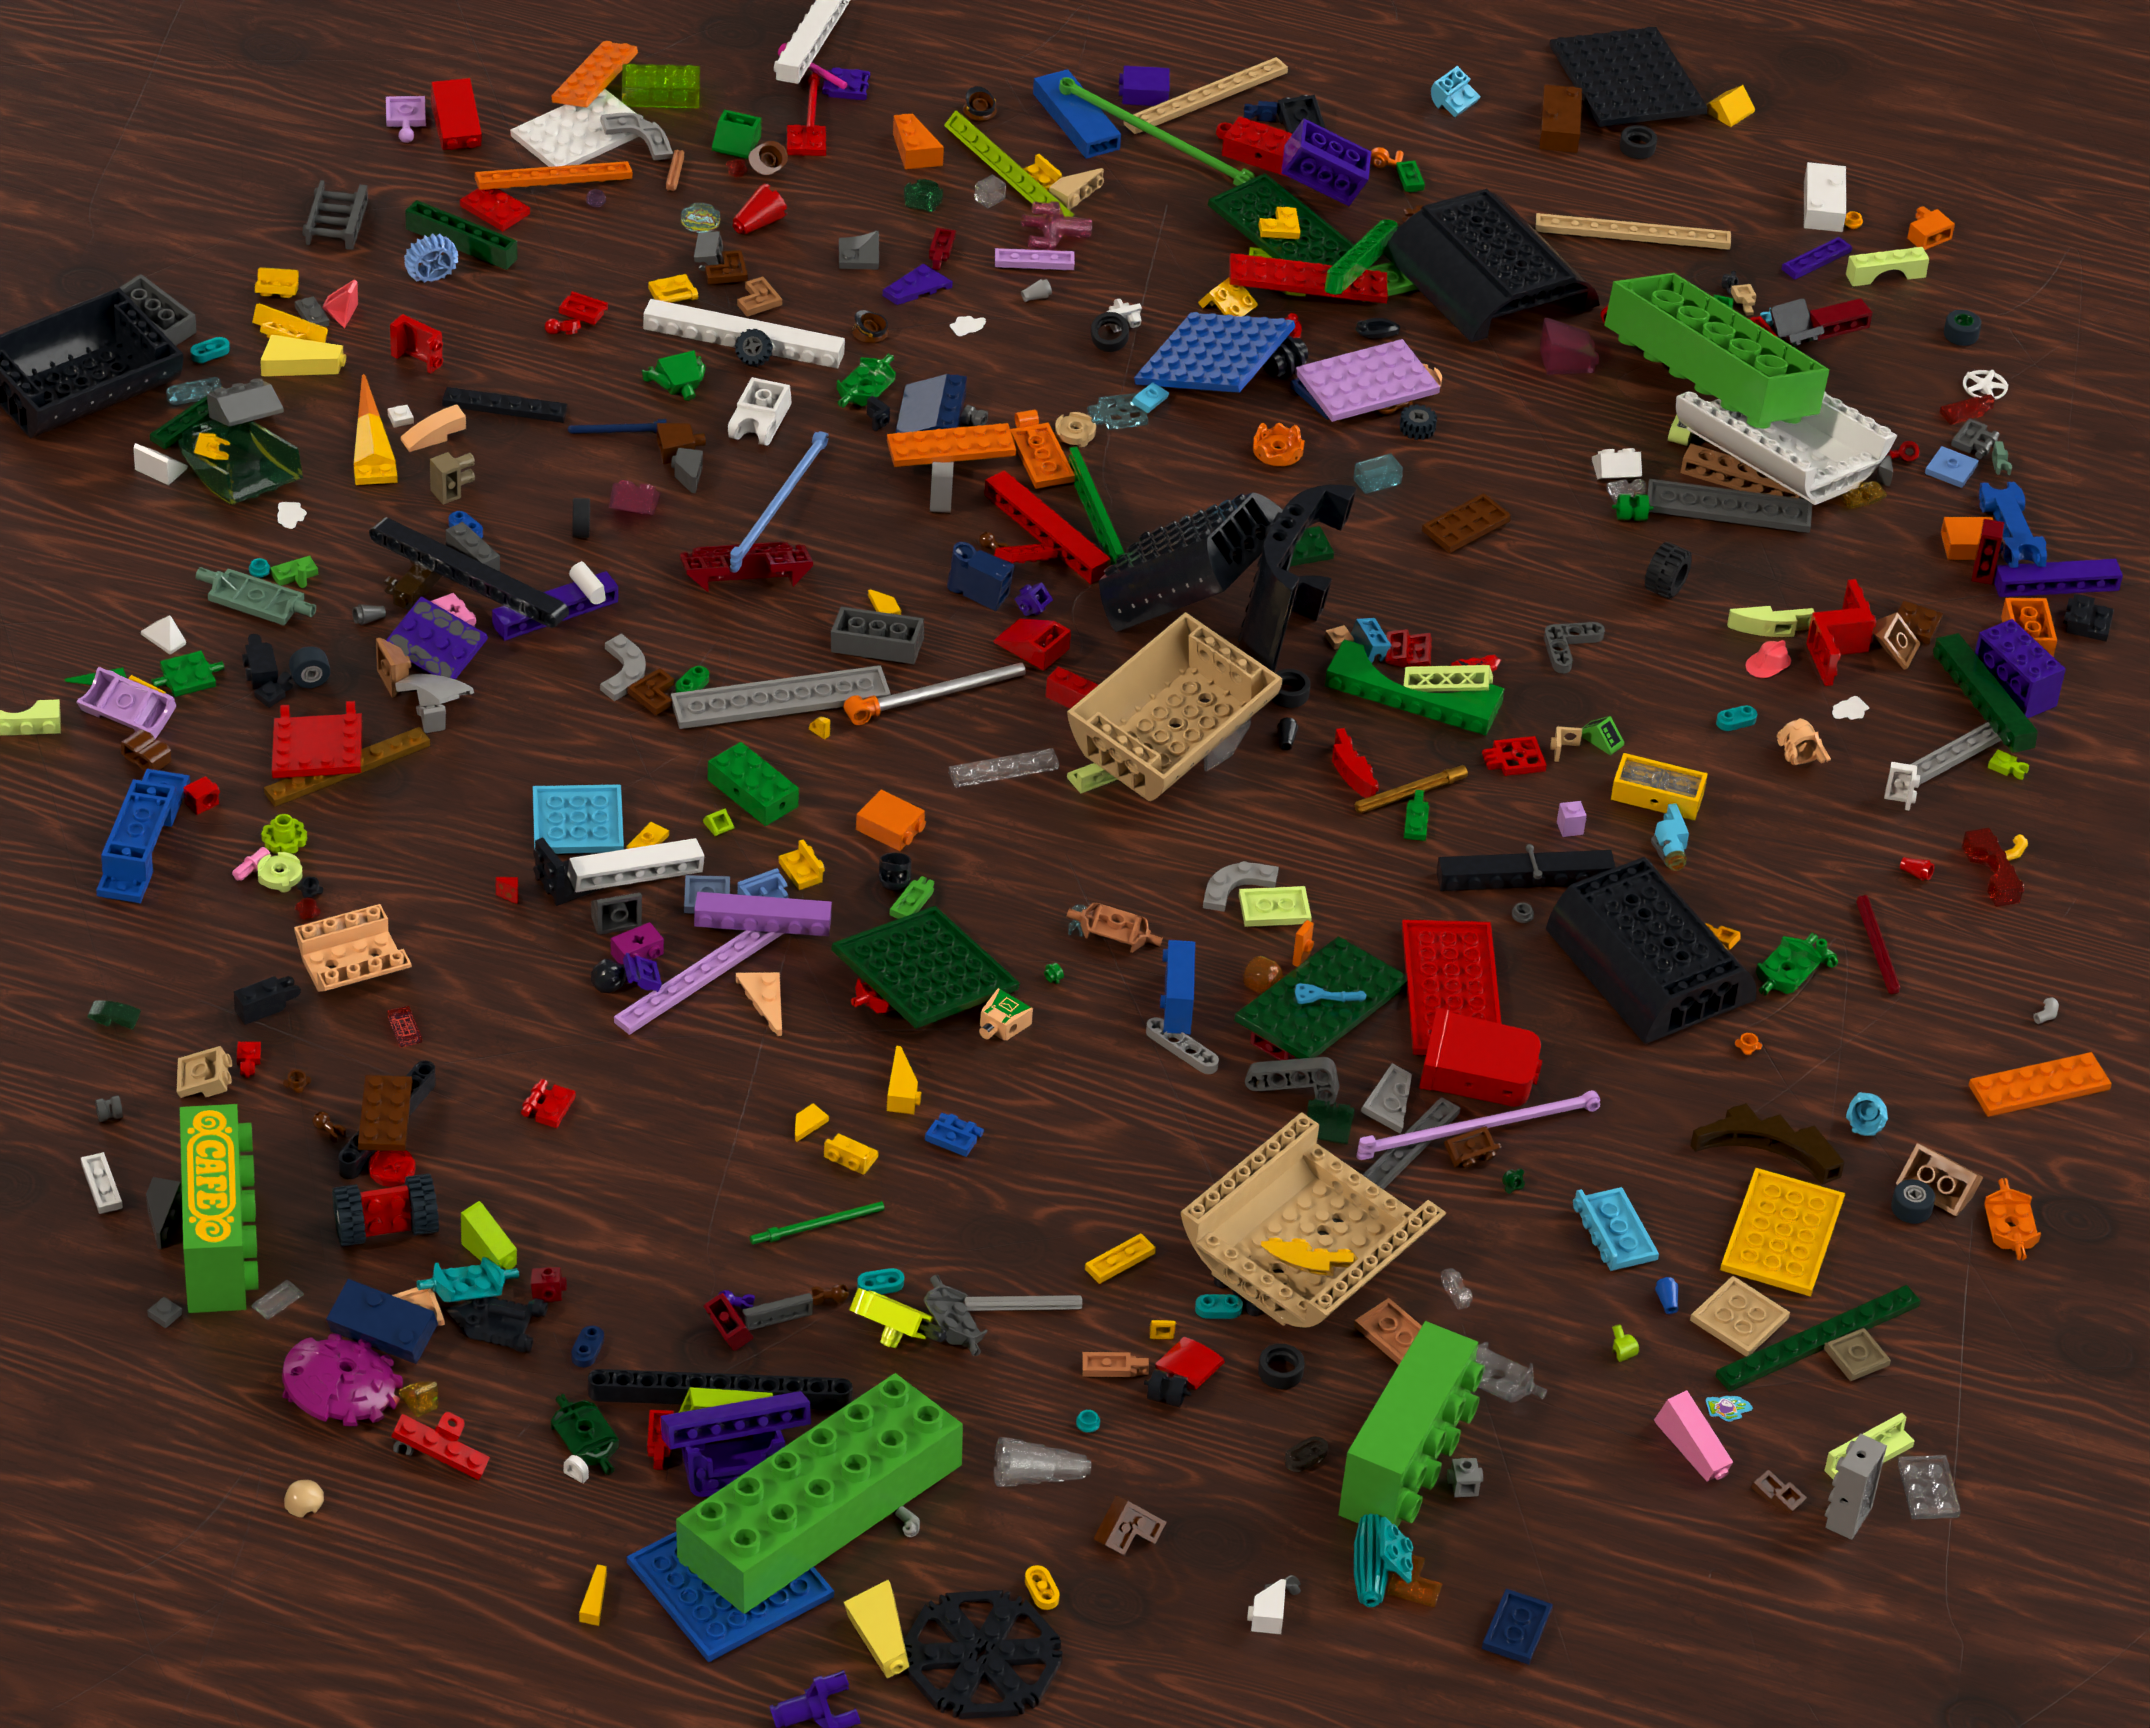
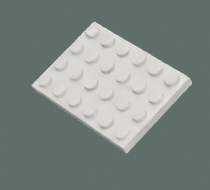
[510,89,639,167]

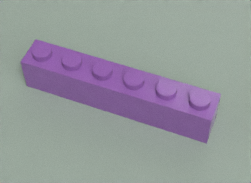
[694,892,832,936]

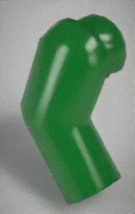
[1816,938,1838,968]

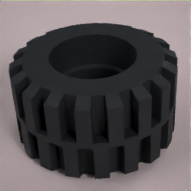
[1645,542,1692,599]

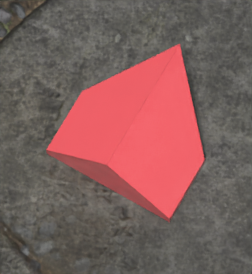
[322,279,358,328]

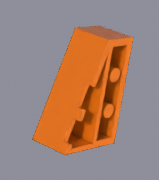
[893,114,944,169]

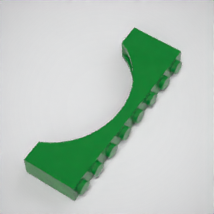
[1325,639,1504,736]

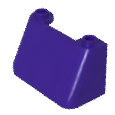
[681,1430,785,1497]

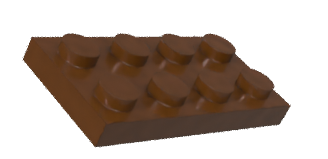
[1422,493,1511,553]
[358,1075,412,1151]

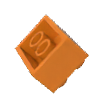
[2001,598,2057,657]

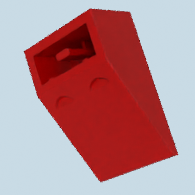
[993,619,1071,671]

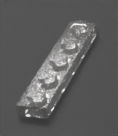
[949,748,1059,787]

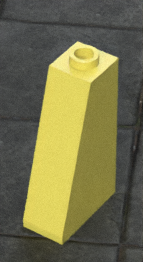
[261,335,346,376]
[844,1580,909,1678]

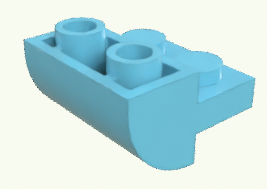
[1431,66,1481,117]

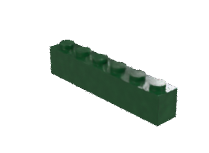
[405,200,517,270]

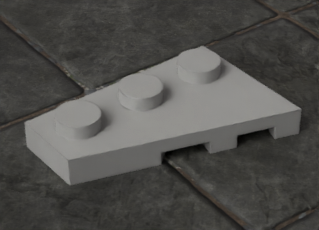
[1361,1063,1412,1134]

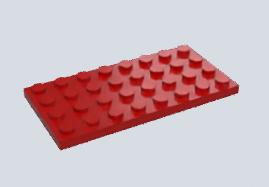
[1402,920,1501,1055]

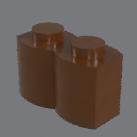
[121,729,171,772]

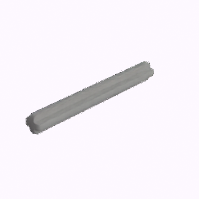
[964,1295,1082,1311]

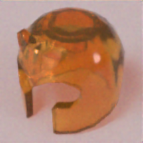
[1243,955,1285,995]

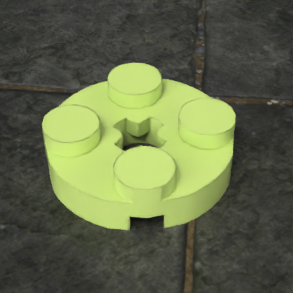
[257,852,303,892]

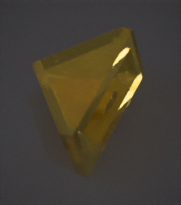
[398,1381,438,1418]

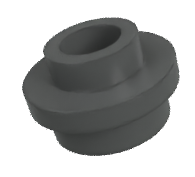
[1512,903,1534,923]

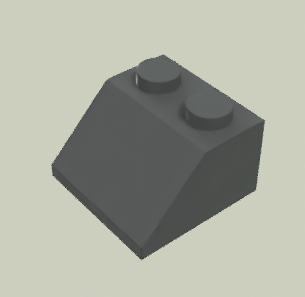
[591,893,642,935]

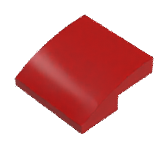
[1386,629,1432,667]
[1155,1337,1225,1390]

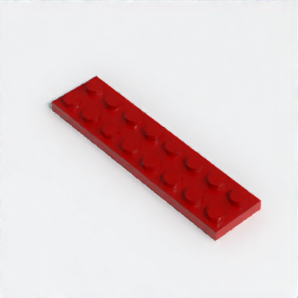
[1229,253,1388,304]

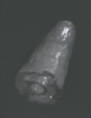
[993,1437,1091,1487]

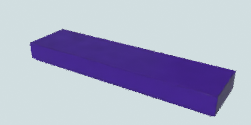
[1781,237,1852,279]

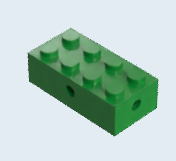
[708,742,799,827]

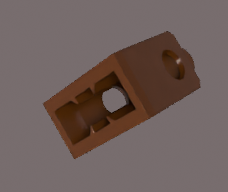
[657,423,706,464]

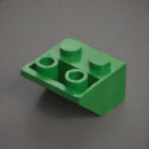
[712,110,761,159]

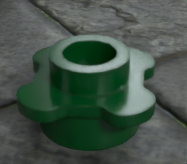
[1502,1168,1525,1194]

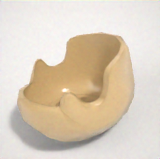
[284,1480,324,1517]

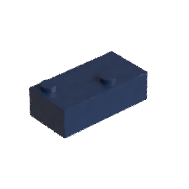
[326,1279,438,1364]

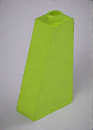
[679,1387,773,1413]

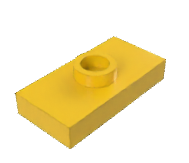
[626,822,669,849]

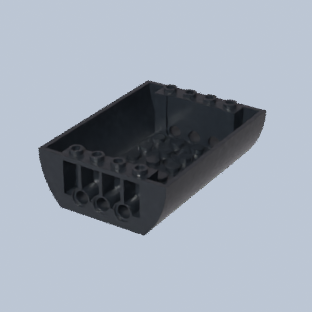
[1546,857,1757,1044]

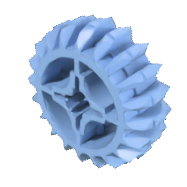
[404,233,458,283]

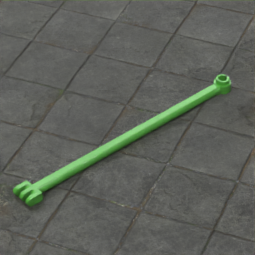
[1059,77,1255,186]

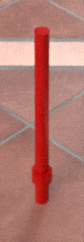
[806,71,820,133]

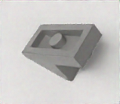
[416,704,446,733]

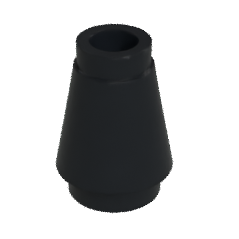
[1277,717,1298,750]

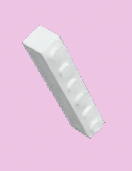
[567,838,705,892]

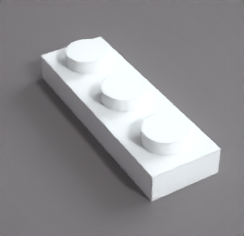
[81,1152,123,1214]

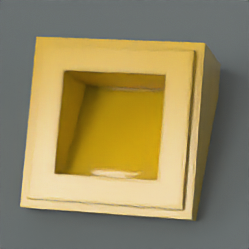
[1150,1320,1176,1339]

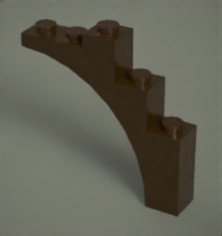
[1690,1103,1845,1185]

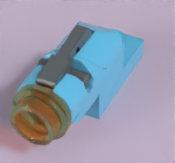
[1651,803,1689,871]

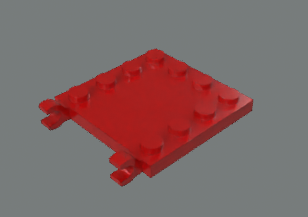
[272,701,362,778]

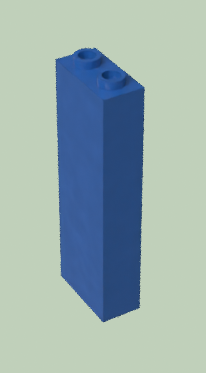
[1033,69,1121,159]

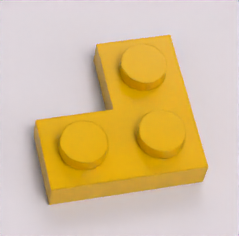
[1258,207,1300,239]

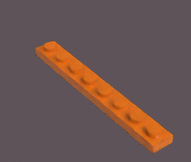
[475,161,633,190]

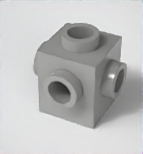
[1447,1458,1483,1497]

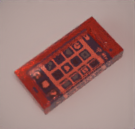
[387,1006,422,1048]

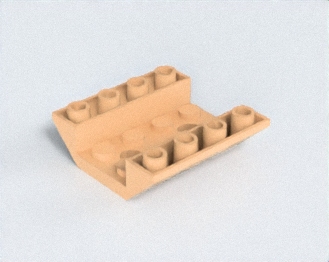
[294,904,412,992]

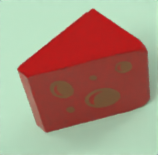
[496,877,518,904]

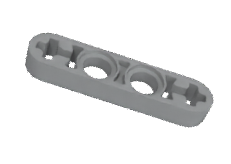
[1146,1017,1219,1074]

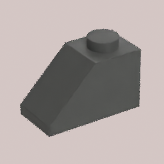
[671,448,703,493]

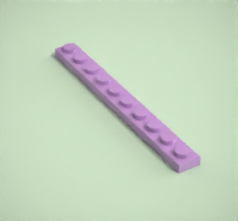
[614,930,784,1035]

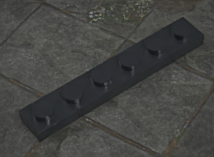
[442,387,567,423]

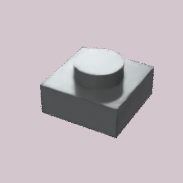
[147,1297,182,1328]

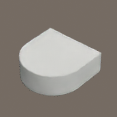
[564,1455,589,1484]

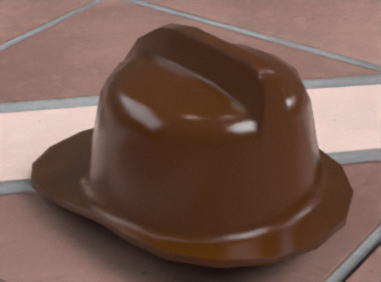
[748,141,788,176]

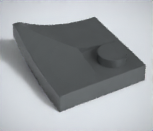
[839,231,879,270]

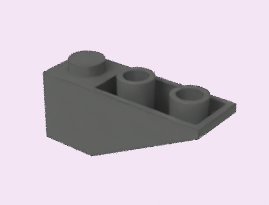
[146,1177,182,1249]

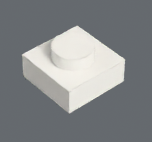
[388,405,414,428]

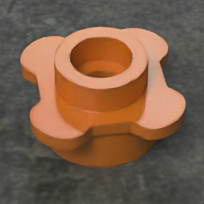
[1735,1033,1762,1055]

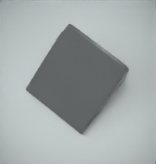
[1876,455,1893,486]

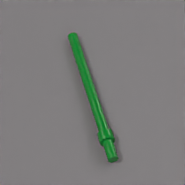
[749,1201,885,1245]

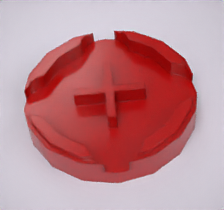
[368,1150,416,1187]

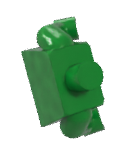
[642,350,706,401]

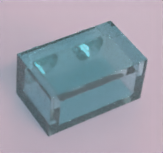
[1354,453,1403,494]

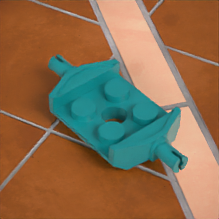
[417,1257,519,1302]

